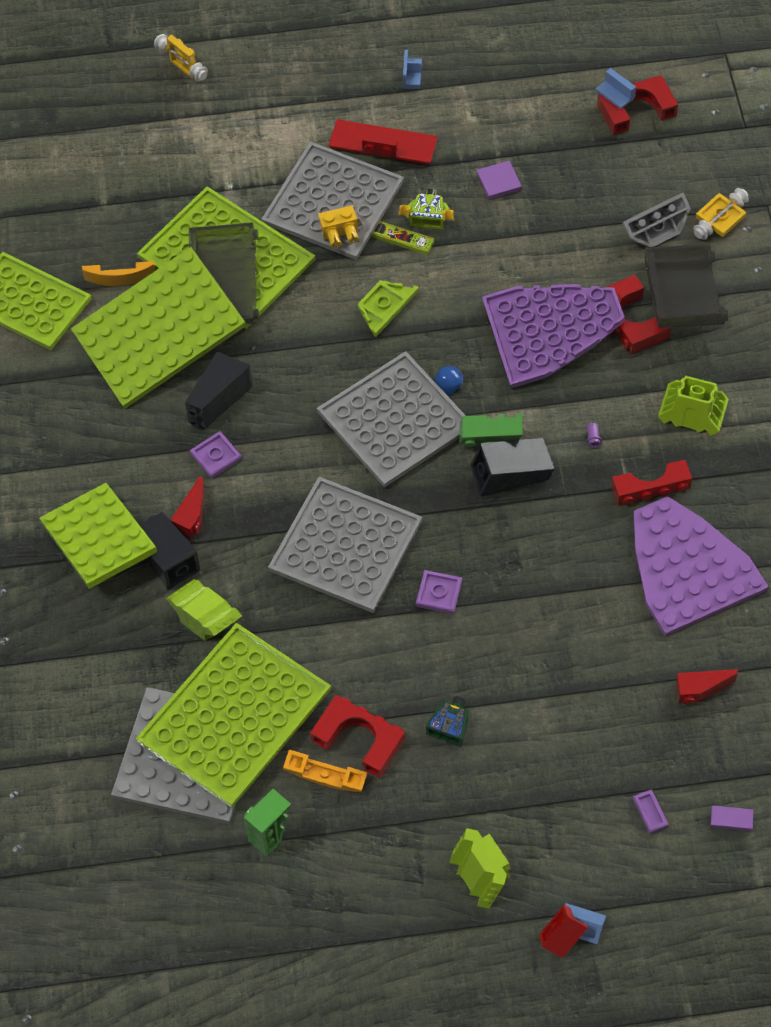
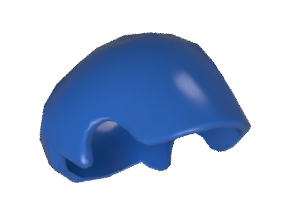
[435,366,464,395]

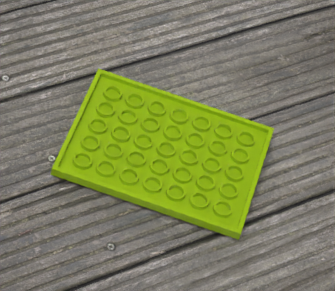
[137,186,316,329]
[71,247,247,409]
[136,623,331,808]

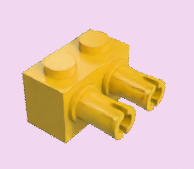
[318,205,359,248]

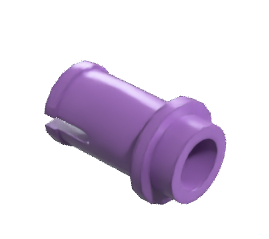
[586,423,602,448]

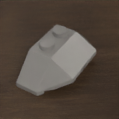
[622,193,691,248]

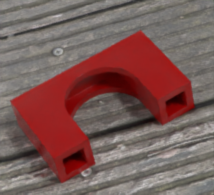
[597,75,678,135]
[604,275,671,355]
[310,695,405,779]

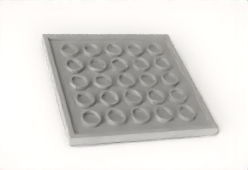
[261,141,404,260]
[317,351,466,488]
[268,477,422,613]
[111,687,236,824]

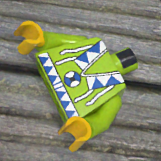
[398,189,454,230]

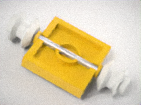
[154,34,208,82]
[693,188,749,240]

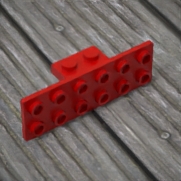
[329,119,437,165]

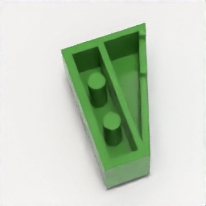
[459,413,522,447]
[244,789,291,857]

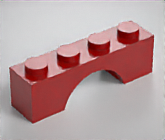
[611,460,692,506]

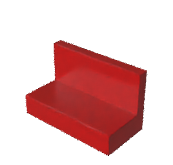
[539,905,588,958]

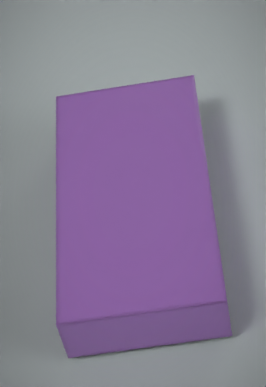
[632,789,669,835]
[710,806,753,831]

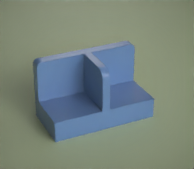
[403,50,422,89]

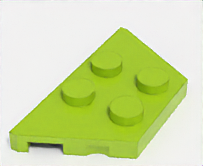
[358,280,419,337]

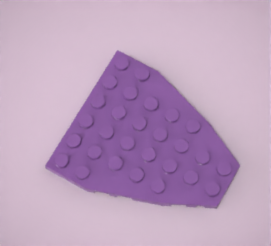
[482,284,625,388]
[633,496,769,637]

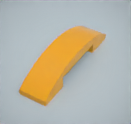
[82,261,155,286]
[283,750,367,792]

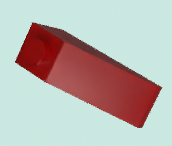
[170,477,205,539]
[676,669,738,705]

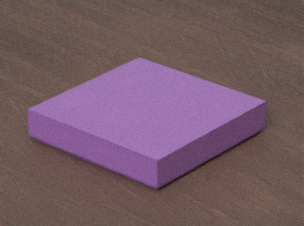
[477,161,522,200]
[189,431,242,479]
[416,570,462,614]

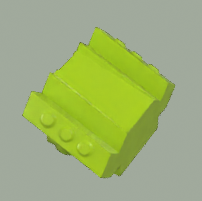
[658,376,729,436]
[165,579,242,641]
[449,828,510,909]

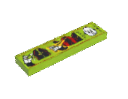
[371,221,434,255]

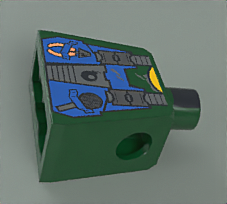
[426,696,469,747]

